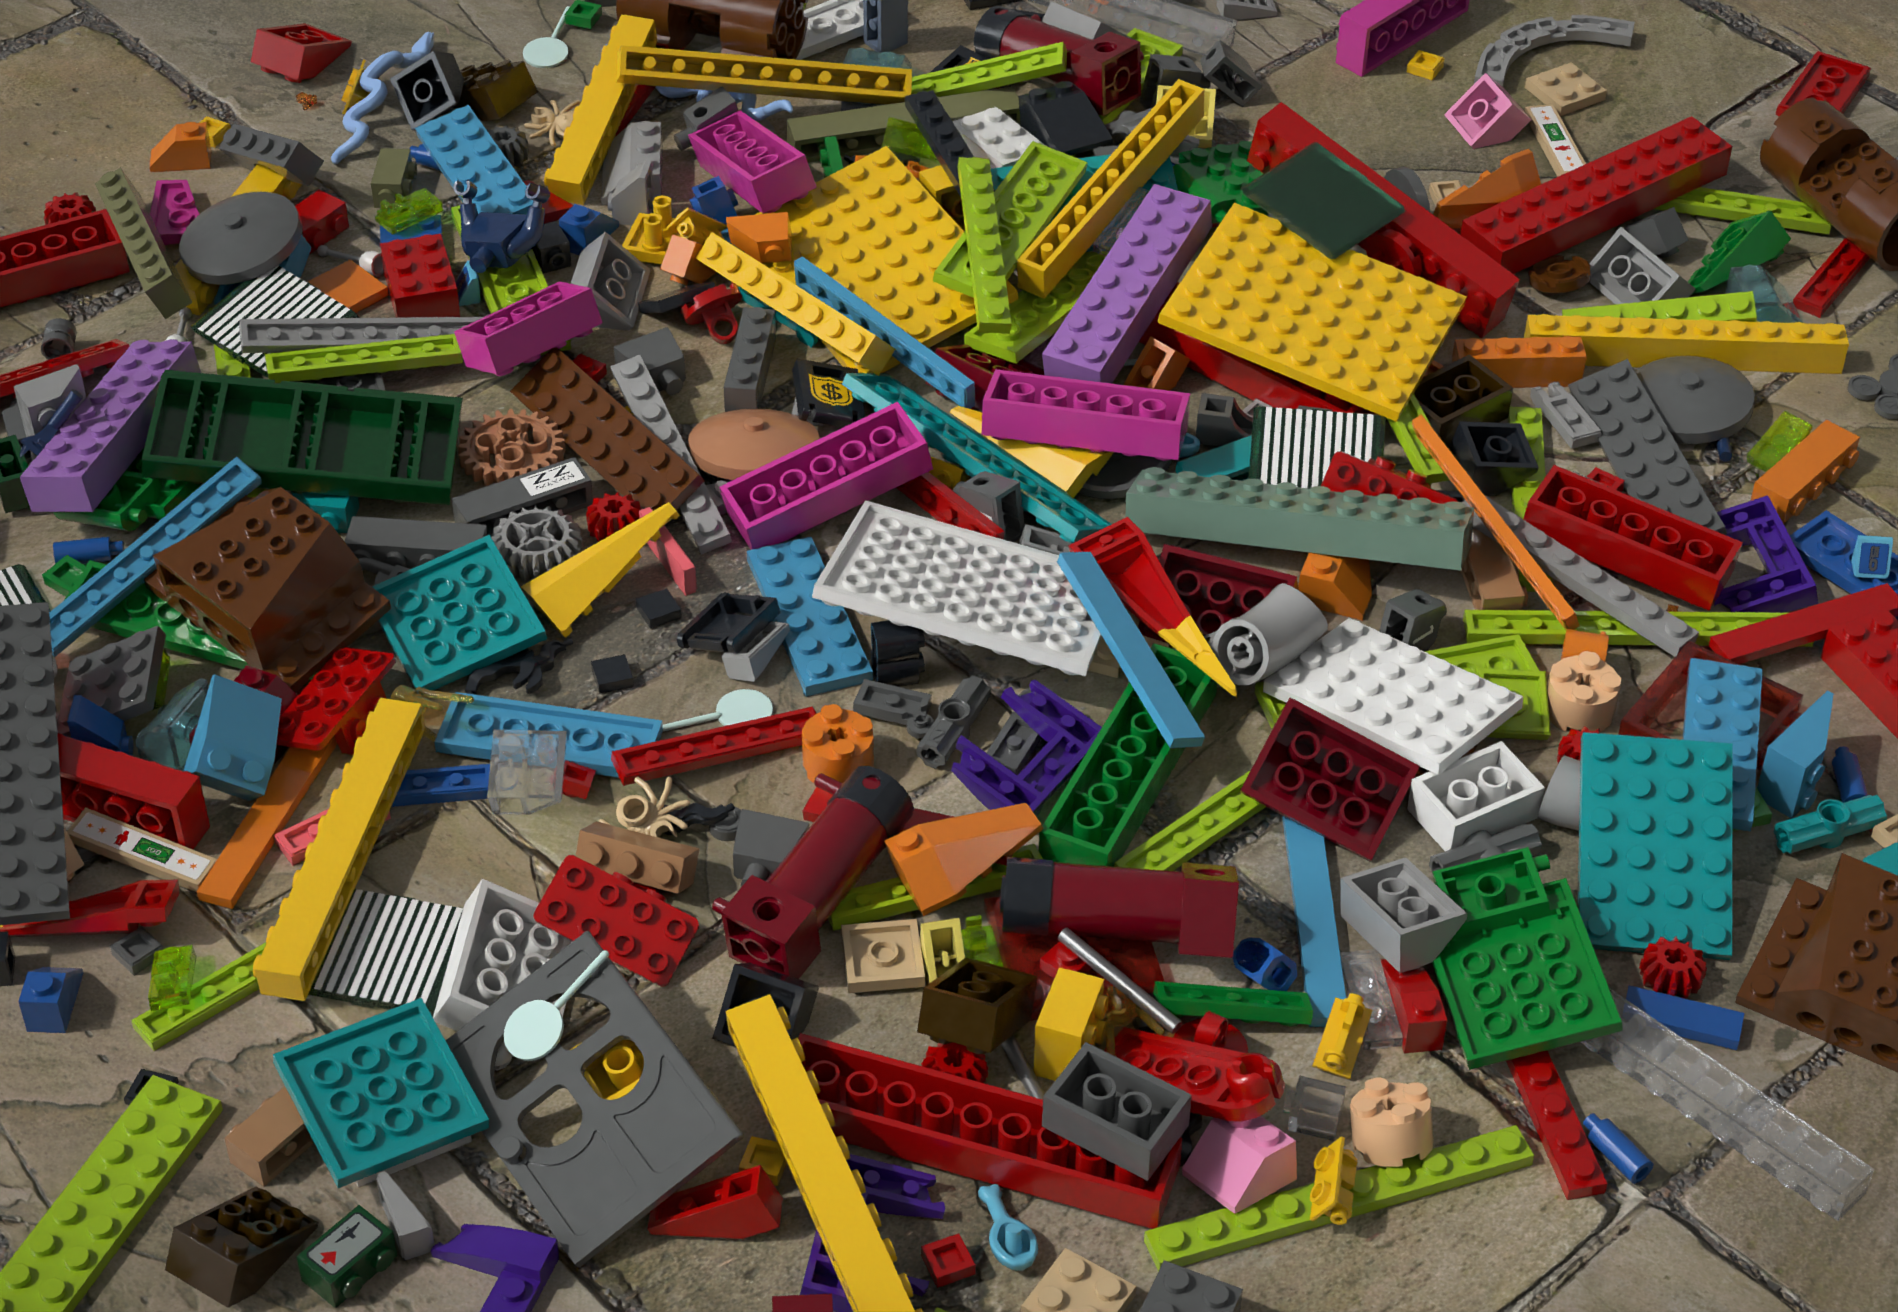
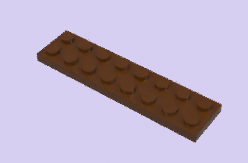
[510,347,705,511]

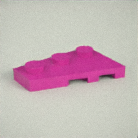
[150,180,200,245]

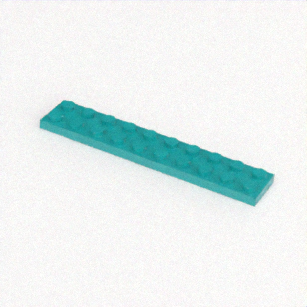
[842,373,1111,544]

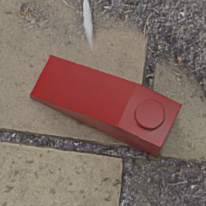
[1378,959,1448,1054]
[647,1165,783,1239]

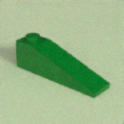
[1688,210,1791,295]

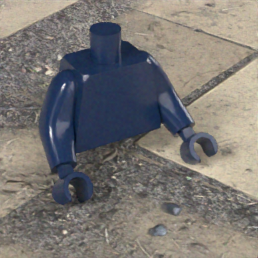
[453,179,550,273]

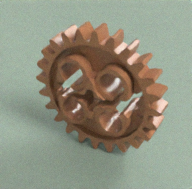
[457,409,566,486]

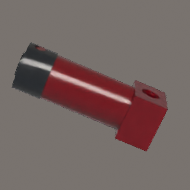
[974,6,1144,116]
[712,766,914,979]
[1000,857,1239,958]

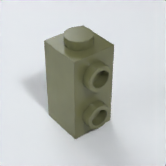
[371,148,417,209]

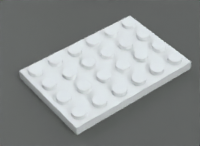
[1263,618,1523,775]

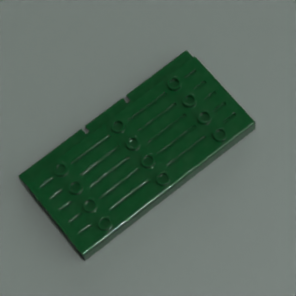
[142,370,463,505]

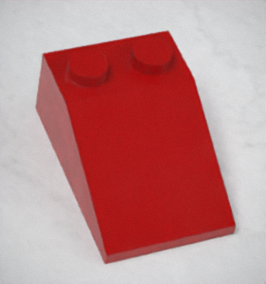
[251,23,352,83]

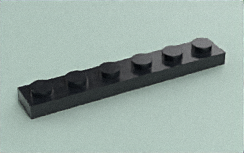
[905,91,995,197]

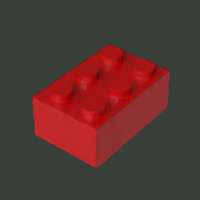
[380,234,460,318]

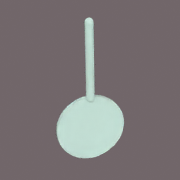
[523,6,570,68]
[663,689,773,732]
[504,950,609,1061]

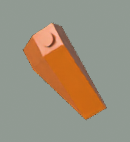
[1433,149,1541,229]
[1298,553,1372,621]
[884,803,1043,916]

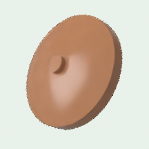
[688,409,820,480]

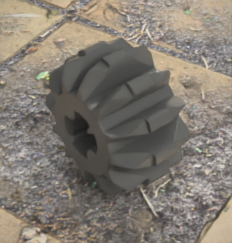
[487,125,529,167]

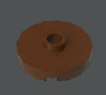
[1529,255,1591,293]

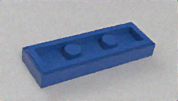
[391,763,494,807]
[1621,985,1744,1050]

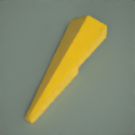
[949,406,1114,498]
[521,502,680,638]

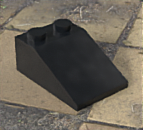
[1018,81,1113,156]

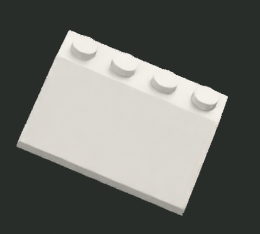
[433,879,573,1031]

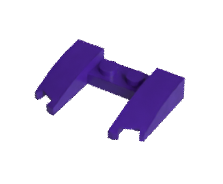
[1714,495,1818,613]
[951,680,1102,817]
[800,1154,945,1312]
[431,1224,559,1312]

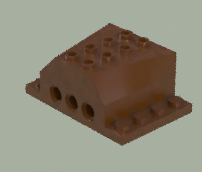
[144,487,392,692]
[1735,853,1898,1073]

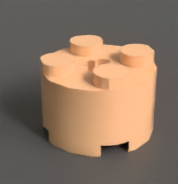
[1547,651,1621,732]
[1350,1077,1434,1167]

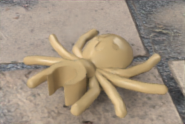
[524,100,581,147]
[599,777,690,838]

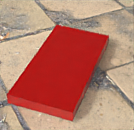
[1776,51,1871,116]

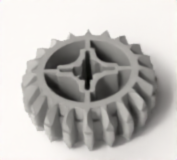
[491,506,583,583]

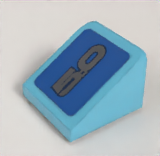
[455,260,481,306]
[1851,535,1893,579]

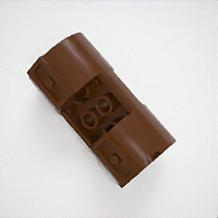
[616,0,808,60]
[1760,98,1898,271]

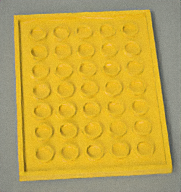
[752,146,1019,373]
[1158,203,1467,422]

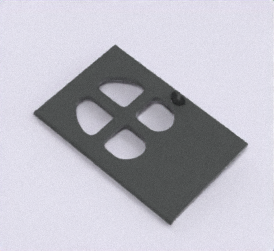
[446,931,744,1268]

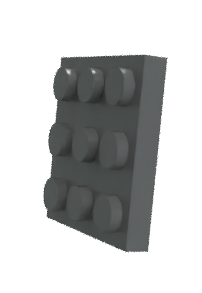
[57,625,166,738]

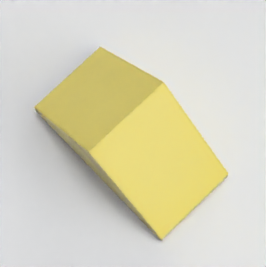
[920,918,965,985]

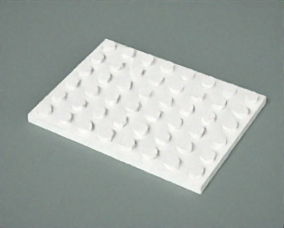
[812,500,1102,676]

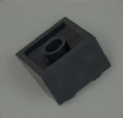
[390,51,464,131]
[1449,421,1539,496]
[712,962,819,1047]

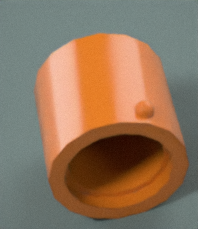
[1561,629,1609,662]

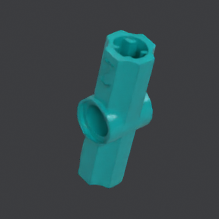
[1773,795,1887,854]

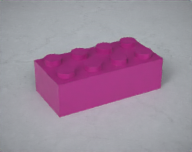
[454,281,603,376]

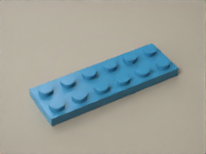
[415,105,533,215]
[747,537,873,697]
[1682,658,1762,832]
[434,692,663,778]

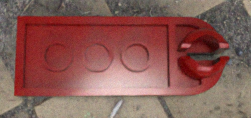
[1104,1027,1285,1122]

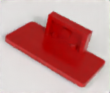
[1321,451,1459,504]
[276,647,396,755]
[533,855,699,987]

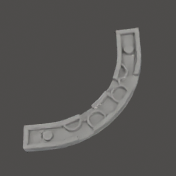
[1474,15,1635,87]

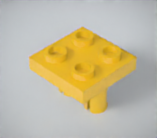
[622,195,693,264]

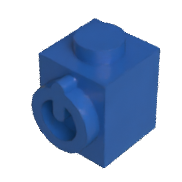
[689,176,739,226]

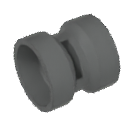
[41,318,77,360]

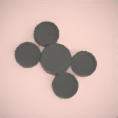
[1847,354,1898,419]

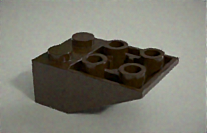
[453,59,538,121]
[165,1186,319,1308]

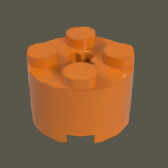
[802,704,874,783]

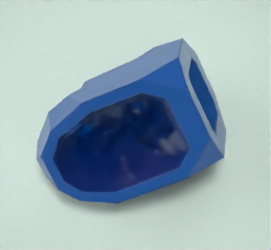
[1232,937,1297,991]

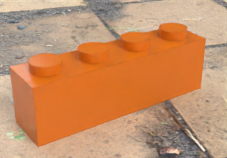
[1451,336,1587,388]
[1750,420,1860,524]

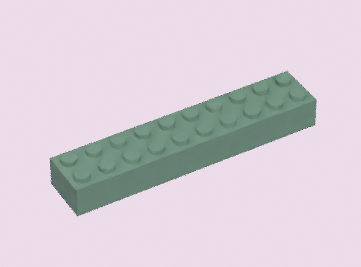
[1125,467,1474,571]

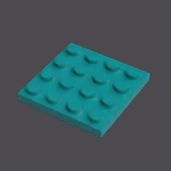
[372,535,547,697]
[273,998,489,1188]

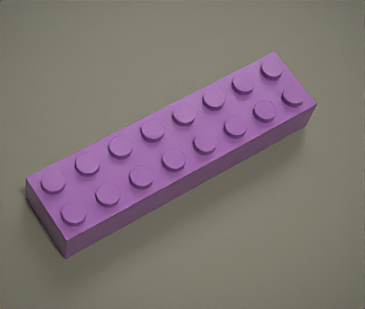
[1042,184,1212,384]
[20,339,201,512]

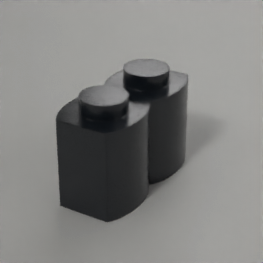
[871,620,925,687]

